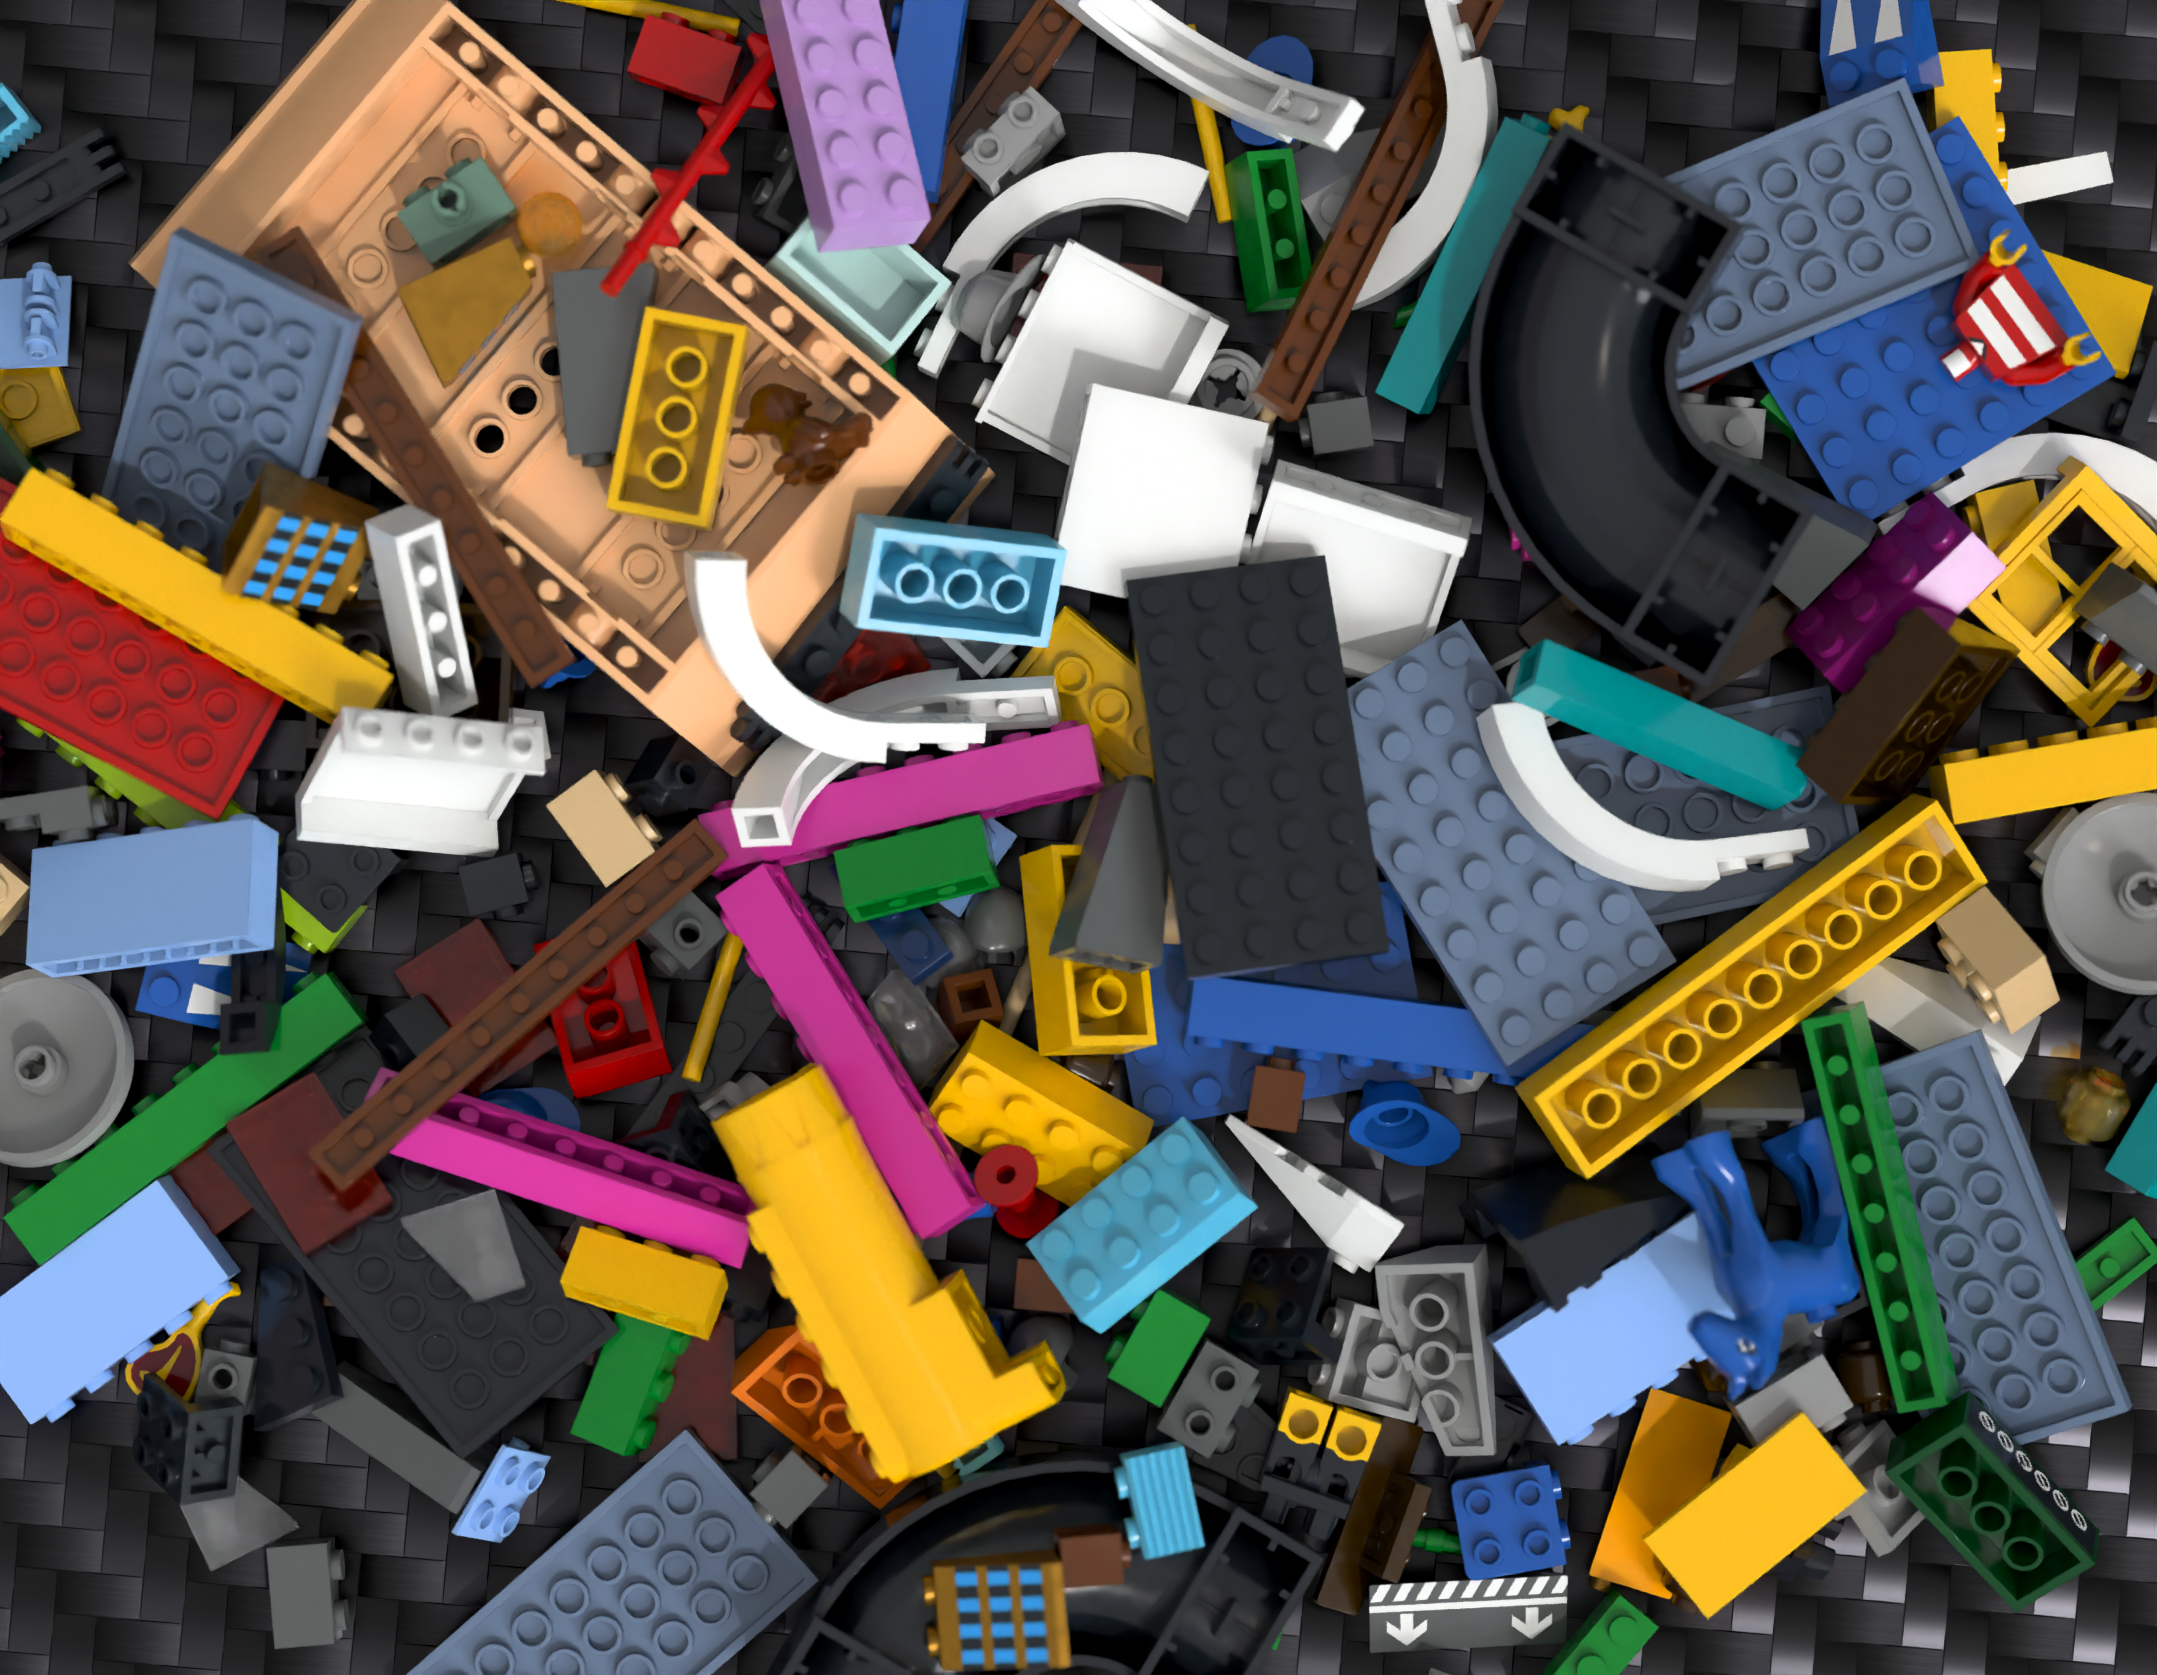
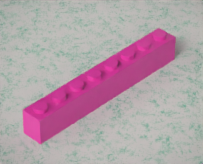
[698,720,1106,882]
[715,863,987,1239]
[364,1067,756,1269]

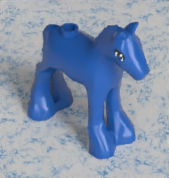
[1651,1116,1860,1401]

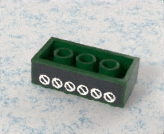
[1885,1391,2099,1612]

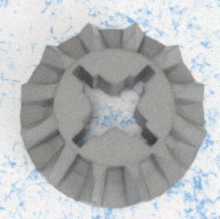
[1189,349,1263,419]

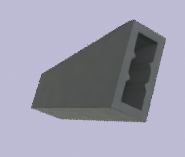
[551,263,659,467]
[1707,440,1878,610]
[1049,775,1168,974]
[310,1360,499,1515]

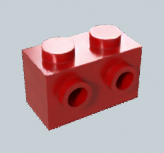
[627,12,745,106]

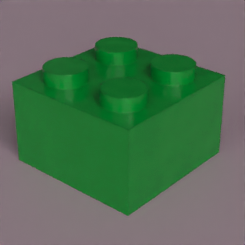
[1103,1285,1211,1407]

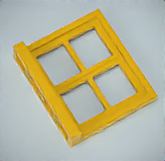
[1966,455,2157,728]

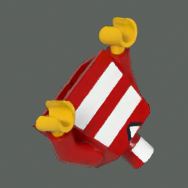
[1938,229,2101,387]

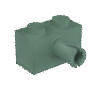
[397,157,519,271]

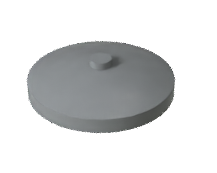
[2041,792,2157,995]
[0,969,134,1167]

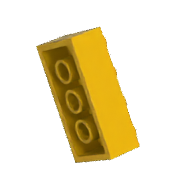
[606,306,751,532]
[1019,845,1157,1056]
[927,1019,1154,1207]

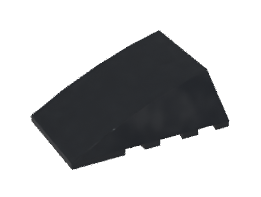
[1459,1143,1692,1313]

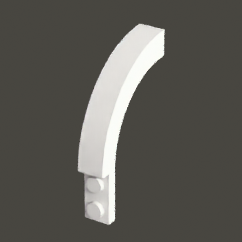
[1055,0,1364,152]
[1351,0,1498,310]
[913,152,1210,379]
[1874,433,2157,540]
[684,551,986,763]
[731,668,1063,847]
[1476,702,1809,892]

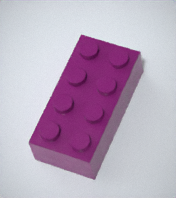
[1784,491,2007,694]

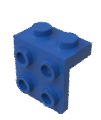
[1451,1458,1571,1581]

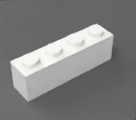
[365,504,478,717]

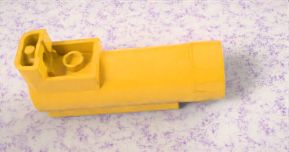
[711,1063,1066,1483]

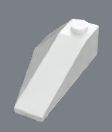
[1834,957,2041,1087]
[1224,1113,1405,1274]

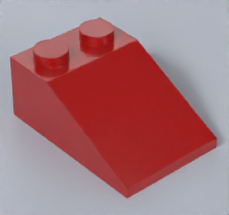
[533,939,673,1100]

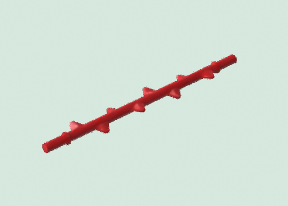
[599,33,777,297]

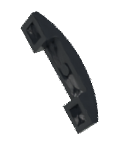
[220,874,286,1056]

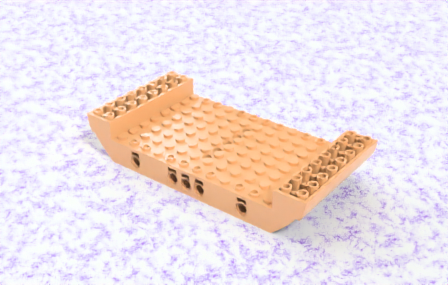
[128,0,995,779]

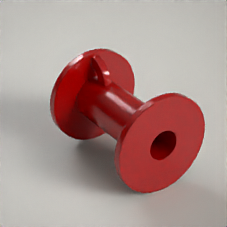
[974,1145,1060,1238]

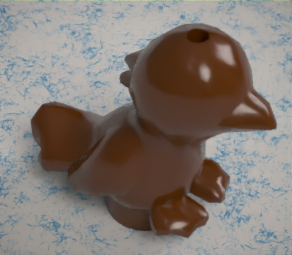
[742,383,873,487]

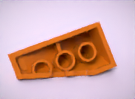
[731,1324,914,1510]

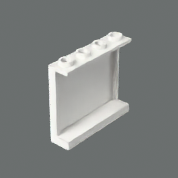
[972,238,1229,465]
[1053,383,1274,599]
[1246,459,1472,679]
[295,707,545,858]

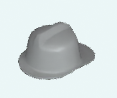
[950,255,1047,362]

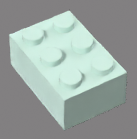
[763,213,952,367]

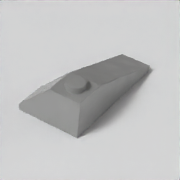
[1293,117,1447,248]
[1375,1244,1497,1456]

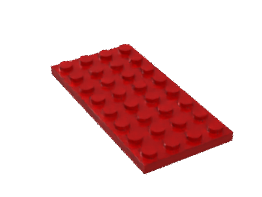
[0,477,286,822]

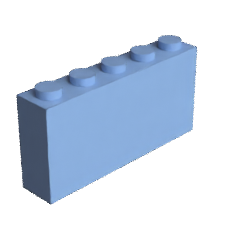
[26,814,279,978]
[0,1174,241,1425]
[1487,1210,1735,1446]

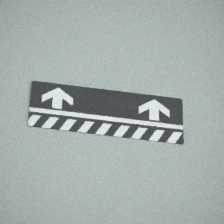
[1369,1575,1568,1653]

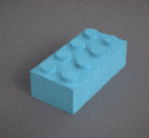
[839,513,1067,648]
[1026,1117,1258,1334]

